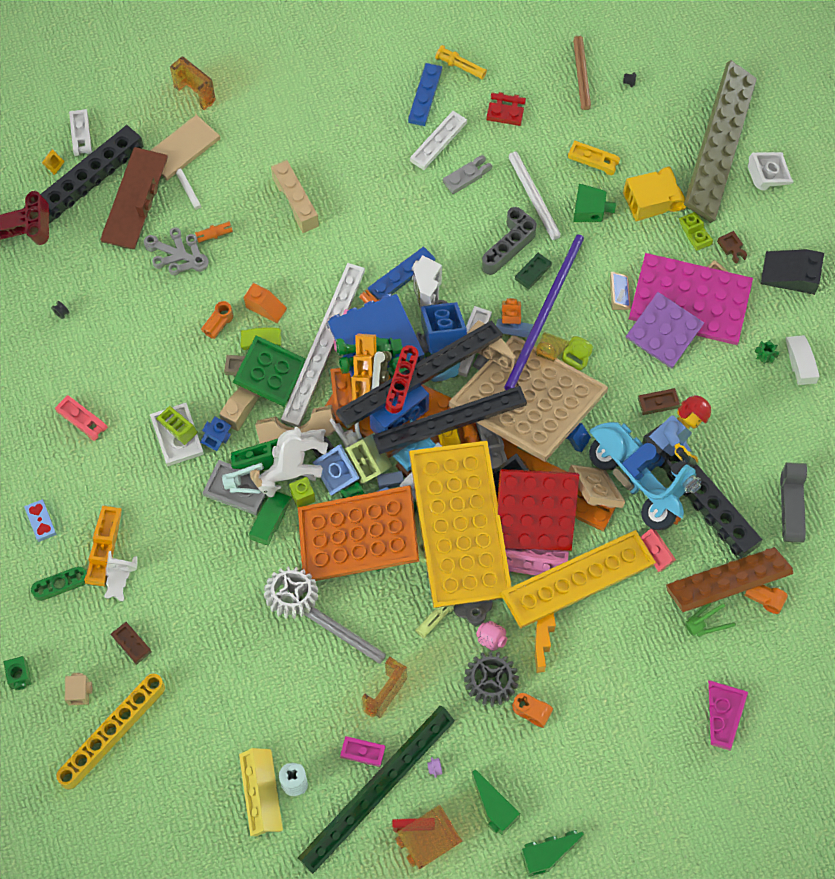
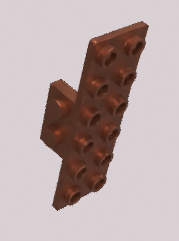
[100,147,168,250]

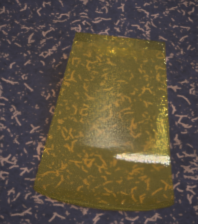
[536,332,569,362]

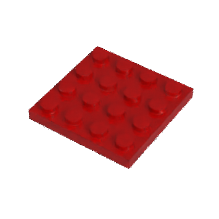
[497,469,580,551]

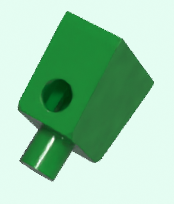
[573,183,616,222]

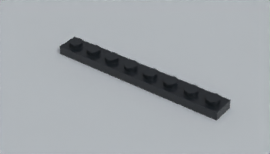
[373,386,527,455]

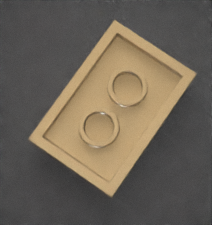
[569,465,625,508]

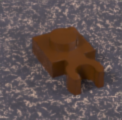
[717,231,747,264]

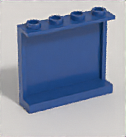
[327,294,424,377]

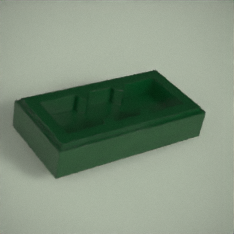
[515,252,552,290]

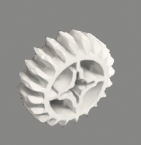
[264,566,318,619]

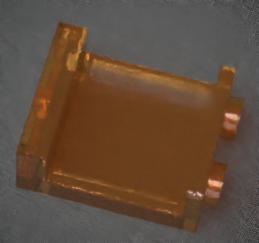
[170,56,216,110]
[362,656,407,718]
[395,805,462,869]

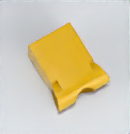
[623,166,686,221]

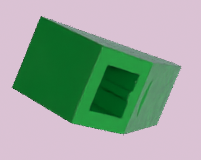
[521,830,584,877]

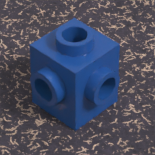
[200,416,232,451]

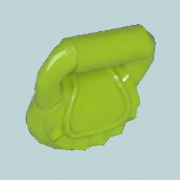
[562,336,593,371]

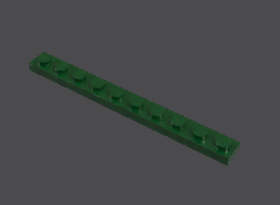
[297,705,455,874]

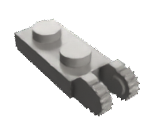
[443,155,493,194]

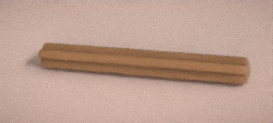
[573,36,591,110]

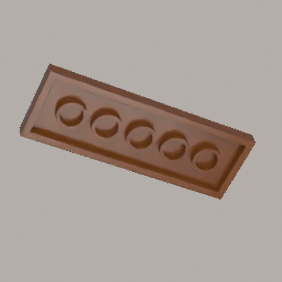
[666,547,793,612]

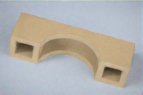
[271,160,319,233]
[255,405,336,444]

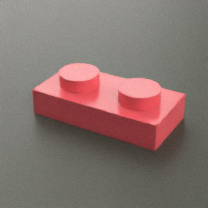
[641,529,676,572]

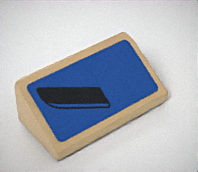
[610,272,631,310]

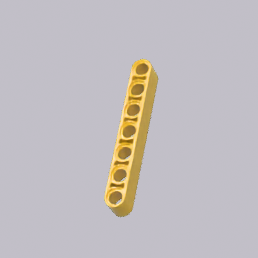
[56,674,165,789]

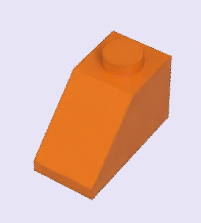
[244,283,287,323]

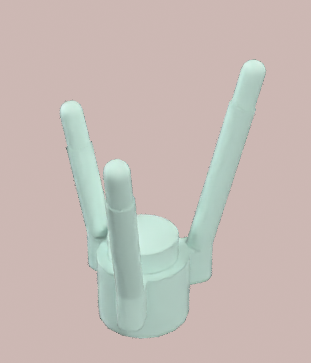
[222,463,264,494]

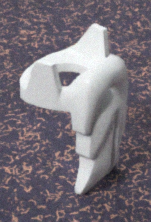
[104,551,137,601]

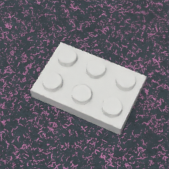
[150,403,204,467]

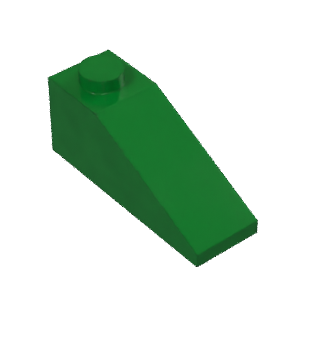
[231,439,278,470]
[472,769,521,835]

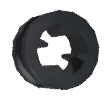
[51,301,70,319]

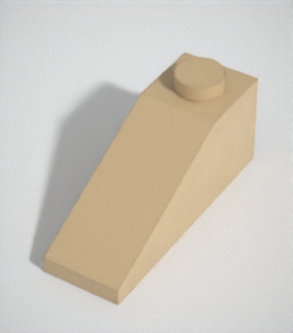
[219,387,260,431]

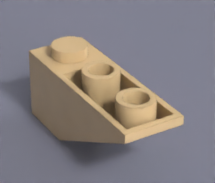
[467,320,516,371]

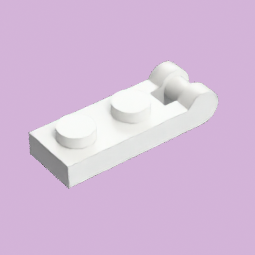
[69,109,92,156]

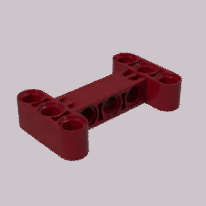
[0,191,49,245]

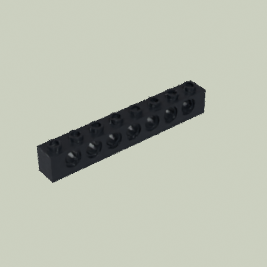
[22,125,144,223]
[642,424,763,559]

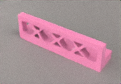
[505,548,569,575]

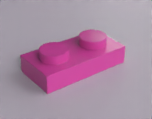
[340,736,386,767]

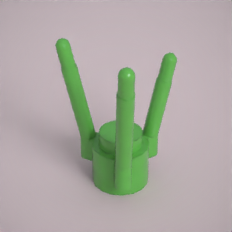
[685,603,736,637]

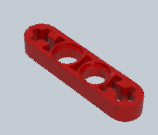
[385,345,418,414]

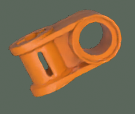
[512,693,553,728]

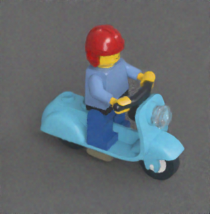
[589,395,712,531]

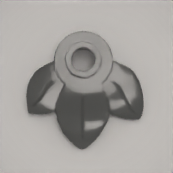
[453,600,493,626]

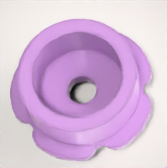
[427,757,442,778]

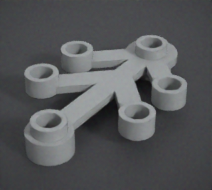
[144,227,209,275]

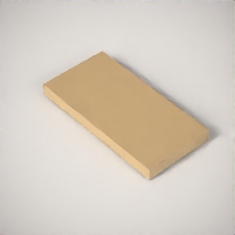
[150,114,220,181]

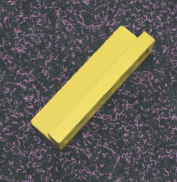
[239,748,283,836]

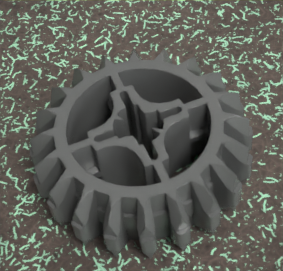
[464,651,519,707]

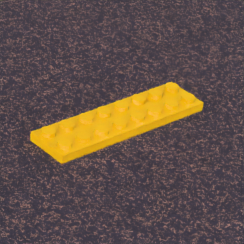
[501,530,656,629]

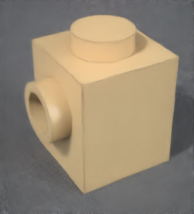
[65,673,93,706]

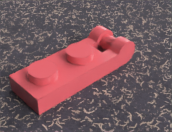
[55,395,108,441]

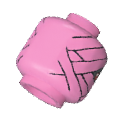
[476,621,507,651]

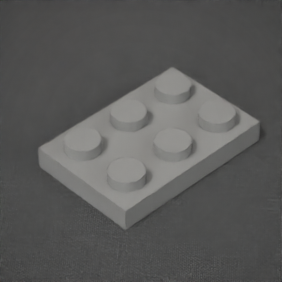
[203,460,266,516]

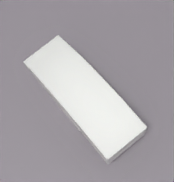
[785,335,820,385]

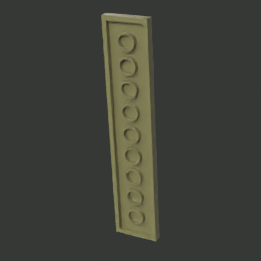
[684,60,757,223]

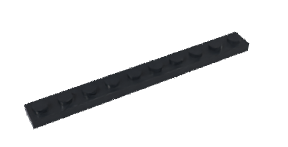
[336,320,503,429]

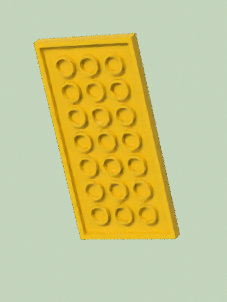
[409,441,511,608]

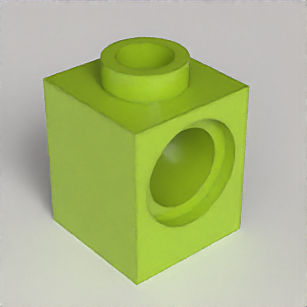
[289,477,316,509]

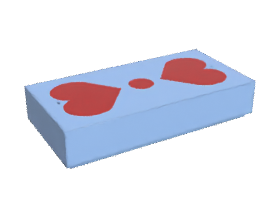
[24,499,57,542]

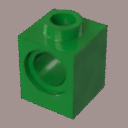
[3,656,32,690]

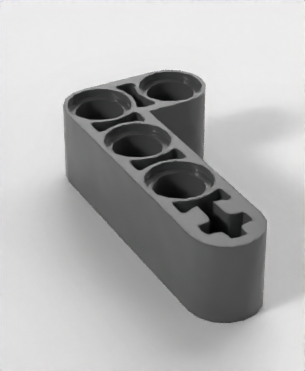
[482,207,537,275]
[780,462,807,543]

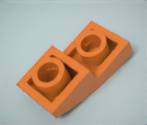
[502,298,521,324]

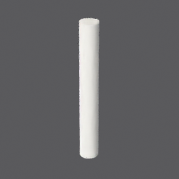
[176,168,201,210]

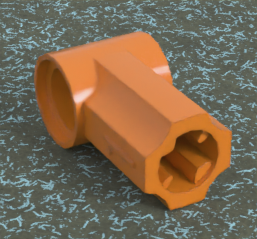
[201,301,233,339]
[744,585,788,614]

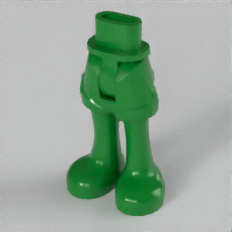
[336,336,403,374]

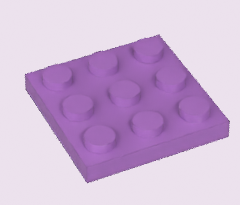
[626,292,704,369]

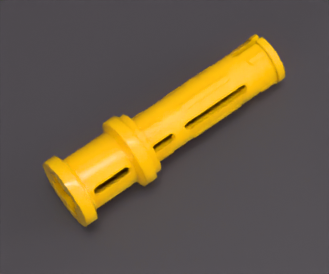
[435,45,487,80]

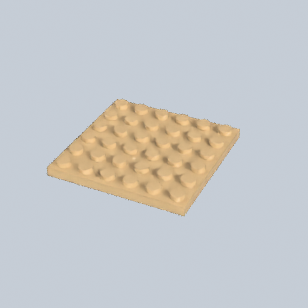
[449,335,608,462]

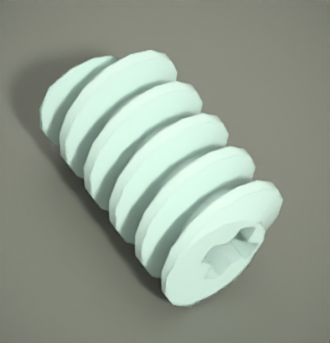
[279,763,308,796]

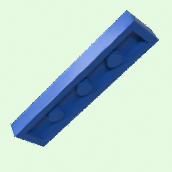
[408,63,442,126]
[368,246,435,300]

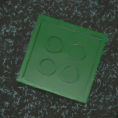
[233,335,306,407]

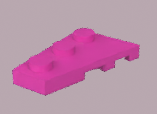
[708,680,748,751]

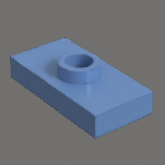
[496,319,534,338]

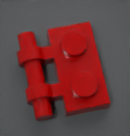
[486,92,526,126]

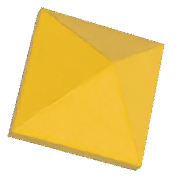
[42,149,65,175]

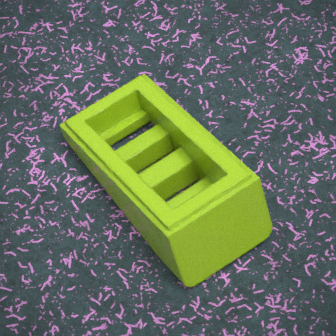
[156,406,198,445]

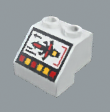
[412,255,442,310]

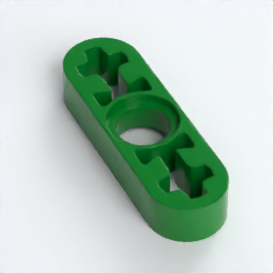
[31,566,87,601]

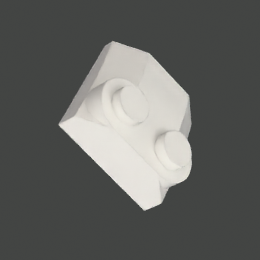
[748,152,793,191]

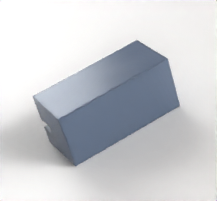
[377,471,404,490]

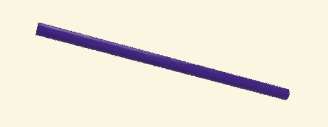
[504,234,584,390]

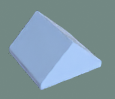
[312,444,360,496]

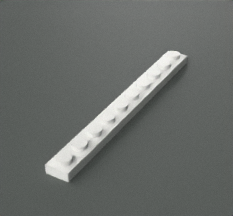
[281,263,365,427]

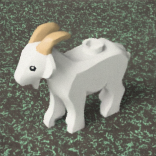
[250,427,328,497]

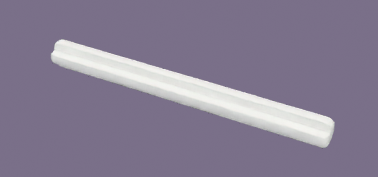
[509,151,561,240]

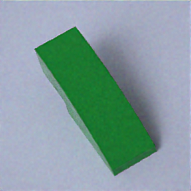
[249,491,292,546]

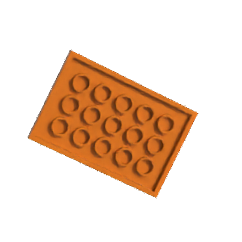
[298,485,419,581]

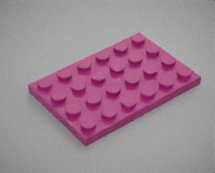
[628,253,753,345]

